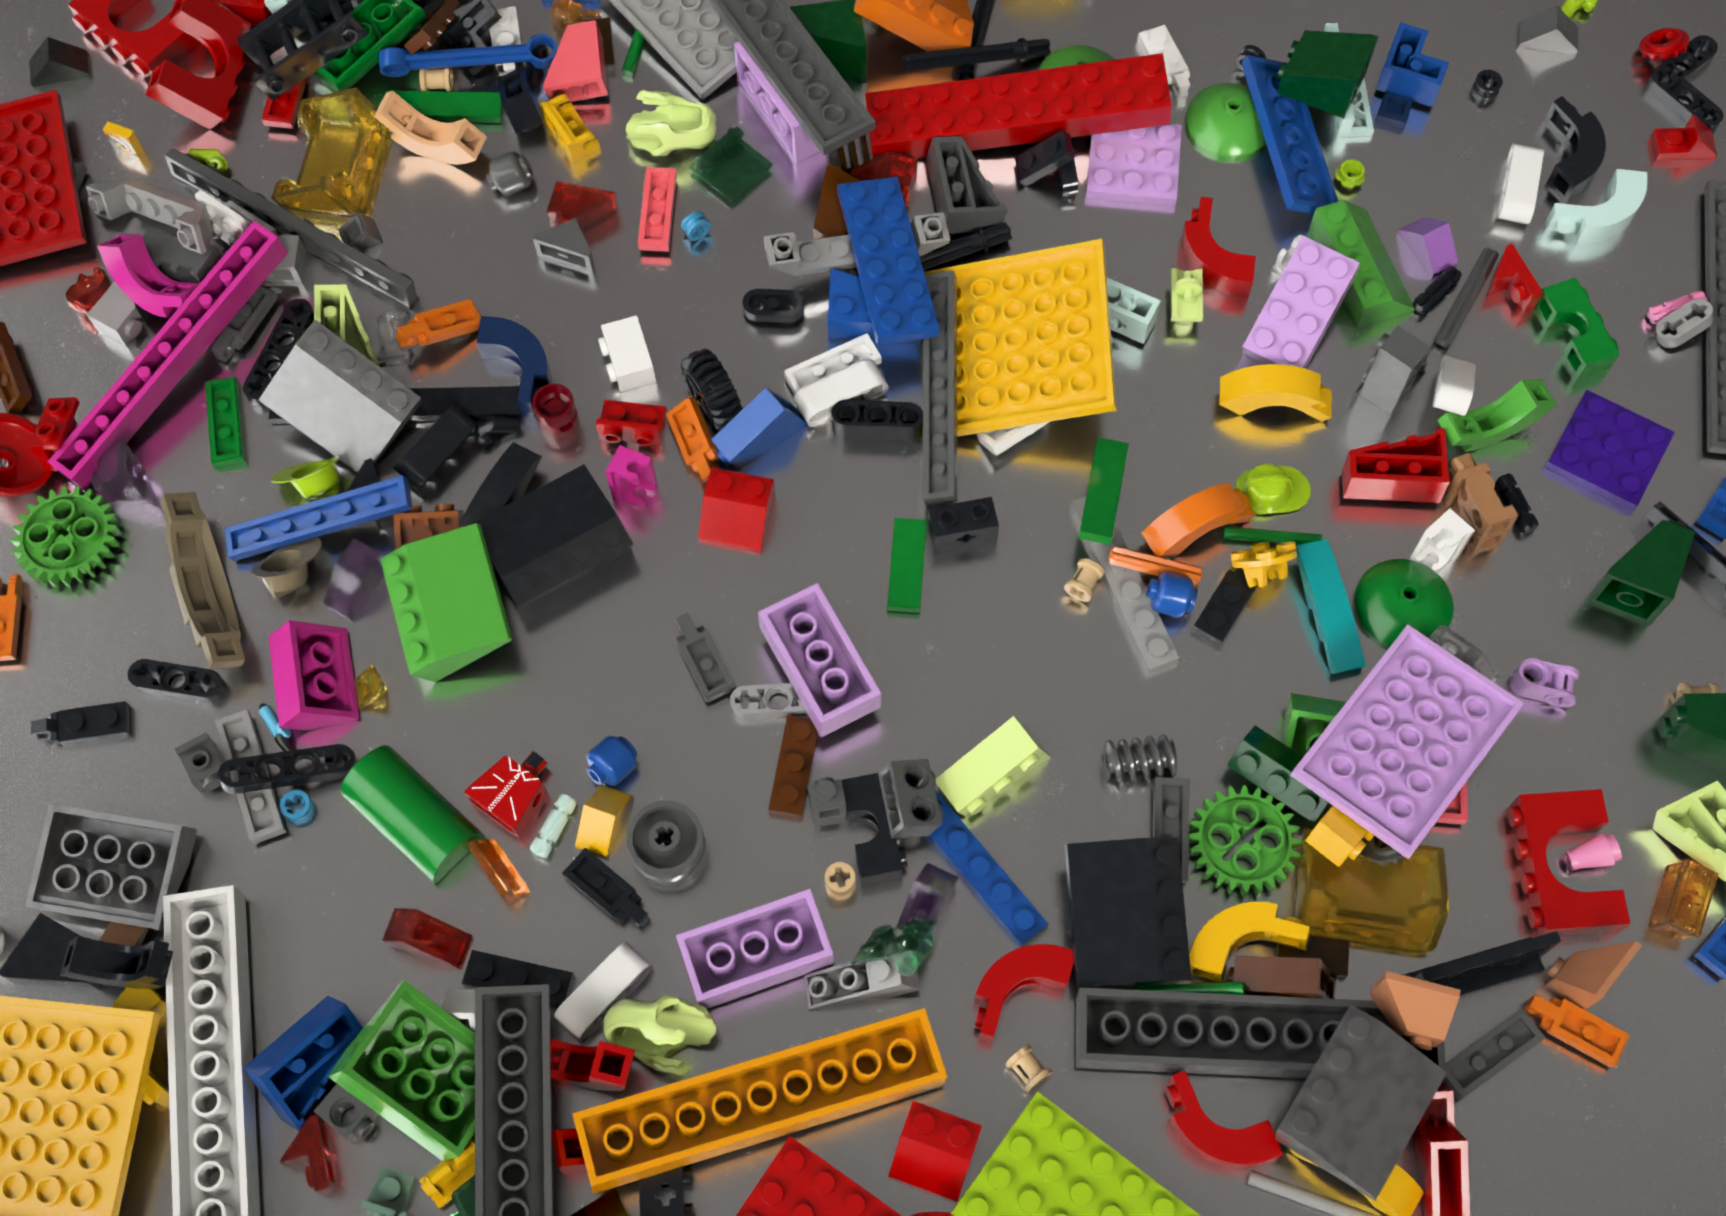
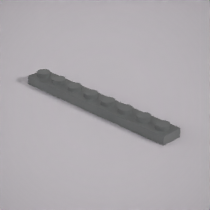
[923,270,957,505]

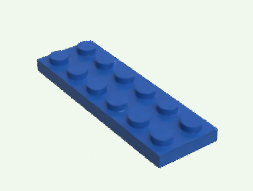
[1241,55,1339,214]
[837,177,940,345]

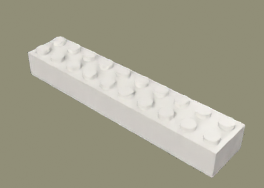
[163,885,260,1216]

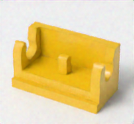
[539,94,600,162]

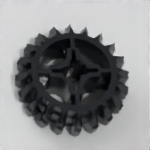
[681,348,743,432]

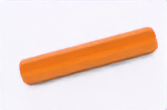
[1108,546,1202,585]

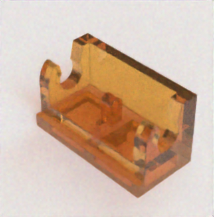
[1648,858,1718,939]

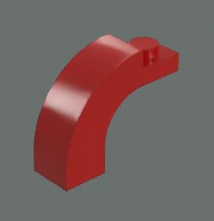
[1181,197,1256,299]
[974,944,1074,1044]
[551,1039,635,1091]
[1165,1070,1283,1170]

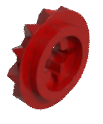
[1639,28,1690,61]

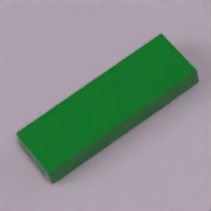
[205,376,246,468]
[887,518,927,613]

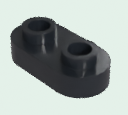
[742,289,804,323]

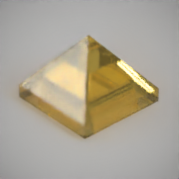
[354,665,387,710]

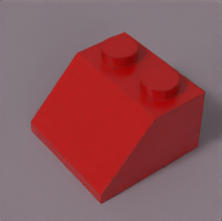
[698,467,776,553]
[888,1101,982,1202]

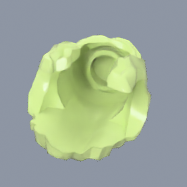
[626,90,716,156]
[602,995,717,1077]

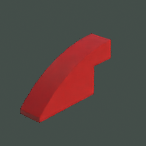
[1412,1083,1470,1216]

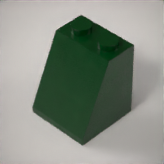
[789,0,867,84]
[1276,30,1379,119]
[1587,520,1695,625]
[1658,693,1726,773]

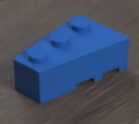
[827,268,921,344]
[243,995,363,1131]

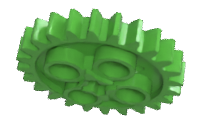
[11,486,121,587]
[1189,785,1302,897]

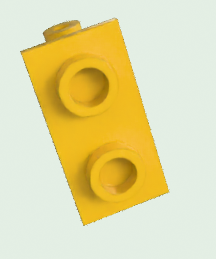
[419,1136,475,1209]

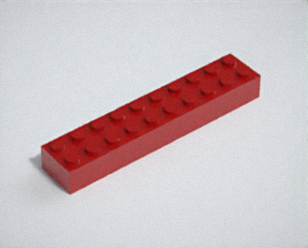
[865,53,1172,164]

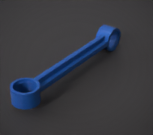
[379,34,557,77]

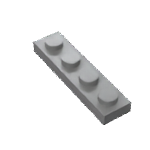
[215,709,287,844]

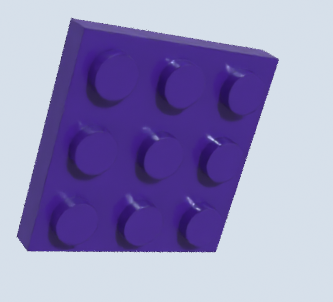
[1544,390,1675,511]

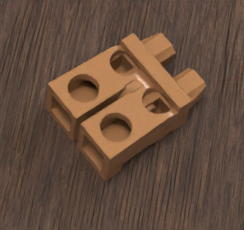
[1443,453,1518,554]

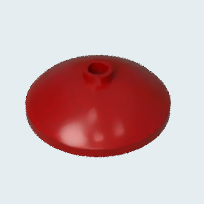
[0,413,53,497]

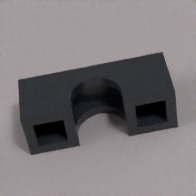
[842,773,908,887]

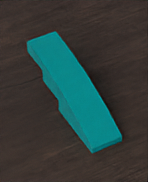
[1296,539,1366,674]

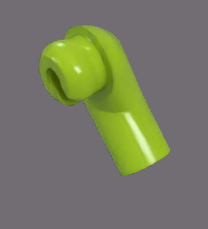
[1561,0,1598,18]
[188,148,228,175]

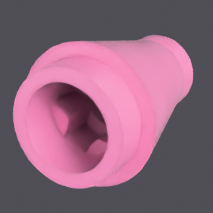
[1565,833,1622,871]

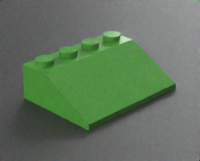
[380,523,513,682]
[327,980,475,1161]

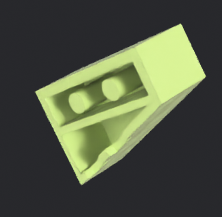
[314,284,380,367]
[936,716,1051,816]
[1652,780,1726,882]

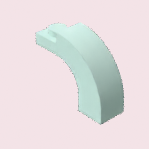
[1546,169,1647,244]

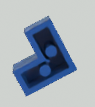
[1376,22,1449,107]

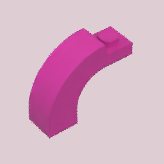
[97,233,200,318]

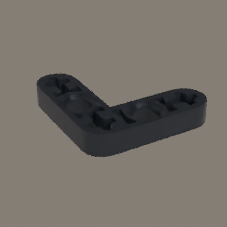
[1647,35,1723,133]

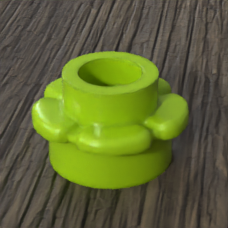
[1335,159,1365,188]

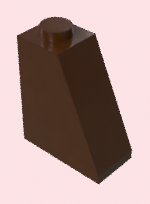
[813,163,860,239]
[1229,956,1336,999]

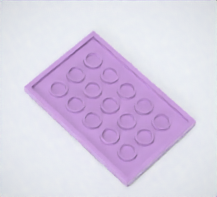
[1290,625,1524,860]

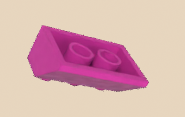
[268,620,359,731]

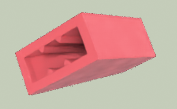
[543,20,608,104]

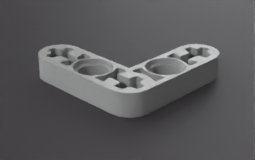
[730,683,809,719]

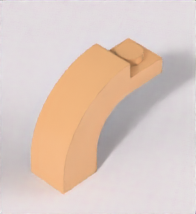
[374,90,487,164]

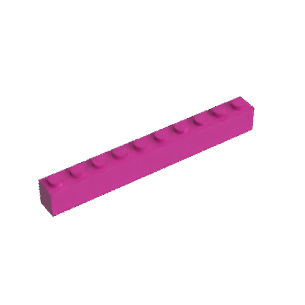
[47,221,288,491]

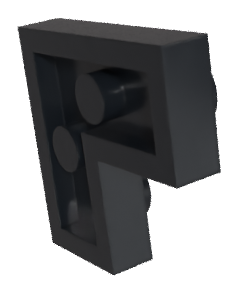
[441,0,502,76]

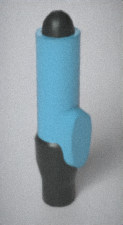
[258,703,296,752]

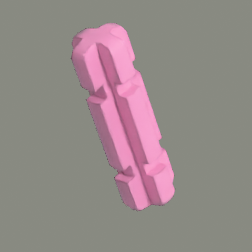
[1646,291,1708,324]

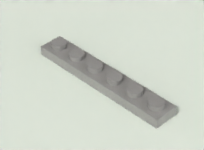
[1070,496,1179,674]

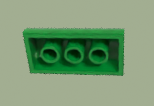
[313,0,427,97]
[341,745,485,885]

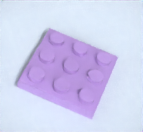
[1086,124,1182,206]

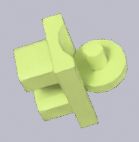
[1170,268,1203,326]

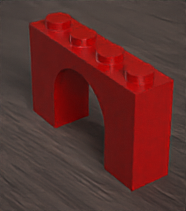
[68,0,201,77]
[145,0,252,130]
[1508,789,1631,937]

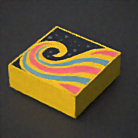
[103,121,143,157]

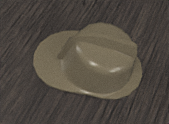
[251,537,322,599]

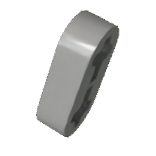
[1656,299,1714,348]

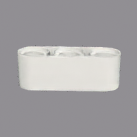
[1497,143,1544,225]
[1433,355,1476,416]
[794,359,889,427]
[554,942,652,1041]

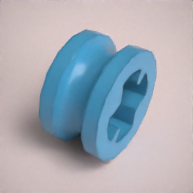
[681,211,712,241]
[279,790,314,824]

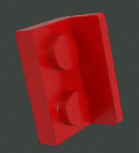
[29,397,80,471]
[596,399,667,446]

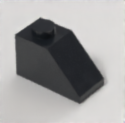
[497,67,543,133]

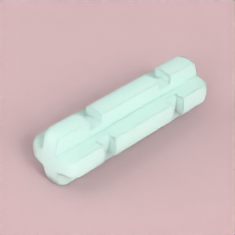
[530,793,576,858]

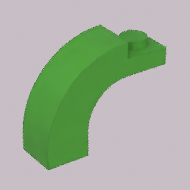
[1437,379,1557,452]

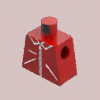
[464,751,548,839]

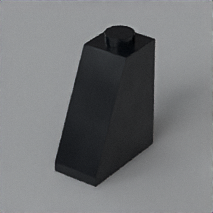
[0,913,104,990]

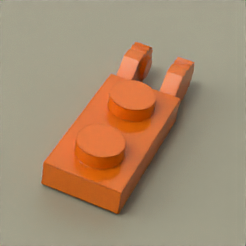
[0,574,23,661]

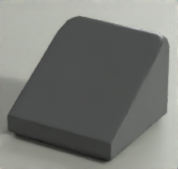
[338,212,382,250]

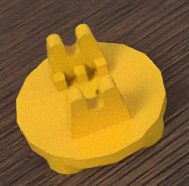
[1230,541,1297,588]

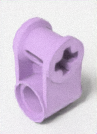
[1509,658,1580,708]

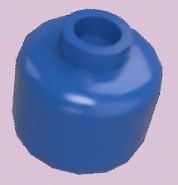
[1146,571,1198,618]
[586,736,637,786]

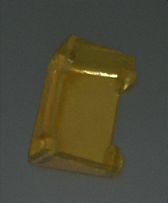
[271,88,391,217]
[1295,828,1450,955]

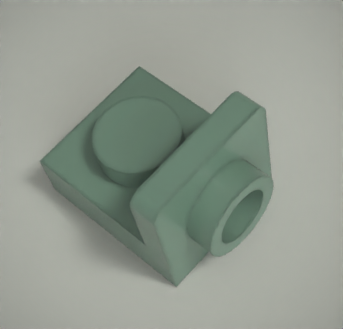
[360,1166,418,1216]

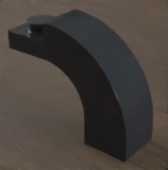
[1545,96,1606,203]
[60,936,173,989]

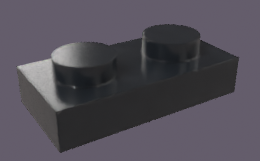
[1015,130,1075,186]

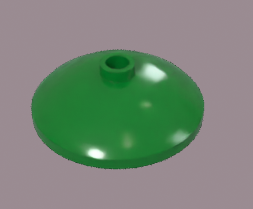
[1353,559,1454,648]

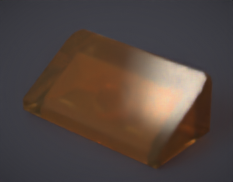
[468,839,530,907]

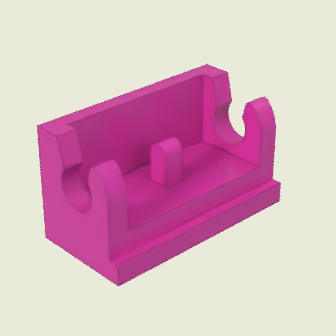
[605,445,658,507]

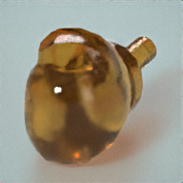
[550,0,601,28]

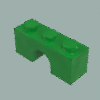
[1535,277,1620,380]

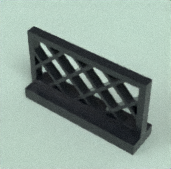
[1404,931,1561,998]

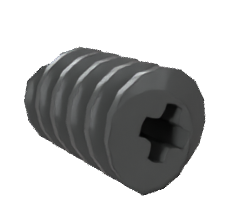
[1103,735,1177,782]

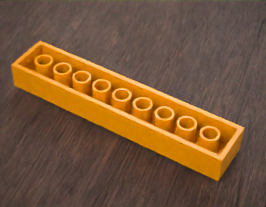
[572,1008,948,1194]

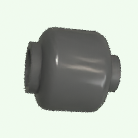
[486,151,534,196]

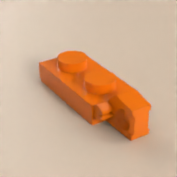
[396,299,481,348]
[666,396,720,481]
[1524,994,1630,1069]

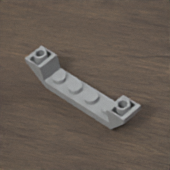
[86,179,213,254]
[763,212,950,276]

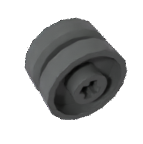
[627,801,706,887]

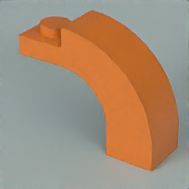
[1141,483,1256,558]

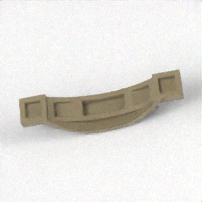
[160,492,245,669]

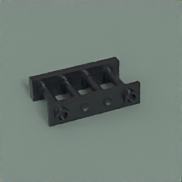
[237,0,368,101]

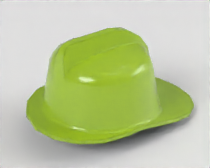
[271,456,340,500]
[1234,464,1311,515]

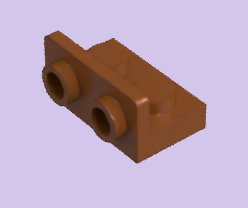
[393,504,464,550]

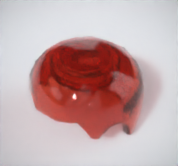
[65,267,112,314]

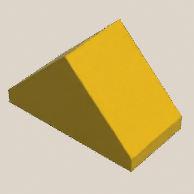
[575,785,633,859]

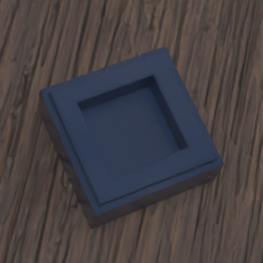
[1375,92,1413,129]

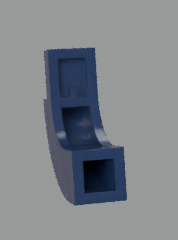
[477,316,552,417]

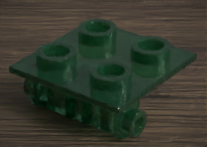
[689,126,773,202]
[851,919,938,976]

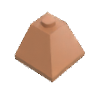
[1544,941,1642,1010]
[1369,971,1461,1050]

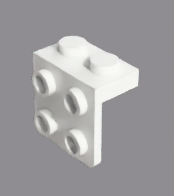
[195,190,277,248]

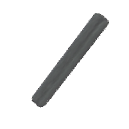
[1434,248,1499,348]

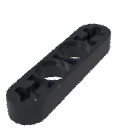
[243,298,314,407]
[218,744,355,794]

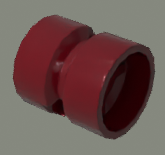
[532,383,579,441]

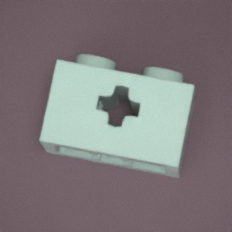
[1107,278,1161,344]

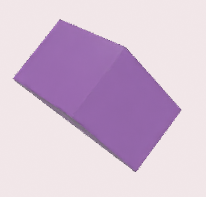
[1397,217,1459,278]

